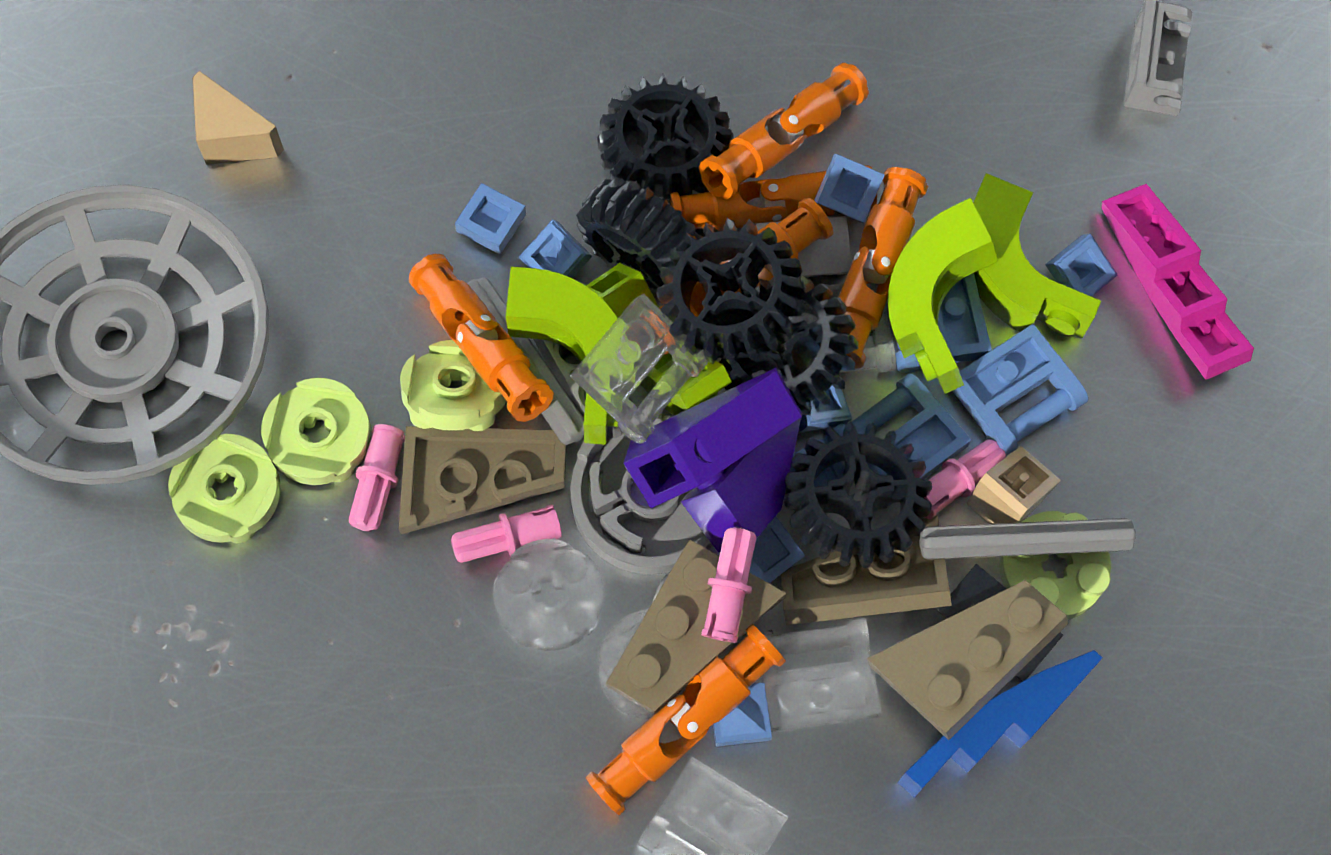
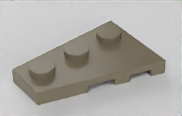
[398,426,566,535]
[781,515,951,625]
[606,539,786,714]
[867,580,1068,740]

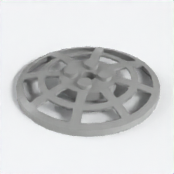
[0,185,269,485]

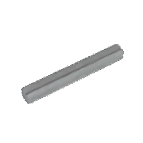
[468,277,584,445]
[919,518,1136,559]

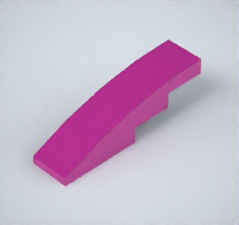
[1101,184,1254,380]

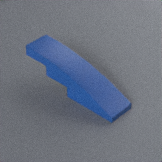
[898,650,1103,797]

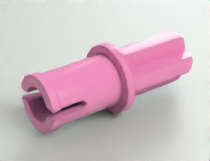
[348,424,405,532]
[924,439,1006,519]
[451,504,562,563]
[701,527,756,643]

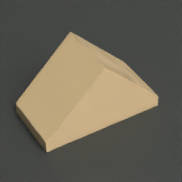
[192,71,284,165]
[967,446,1061,524]

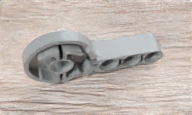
[533,339,713,574]

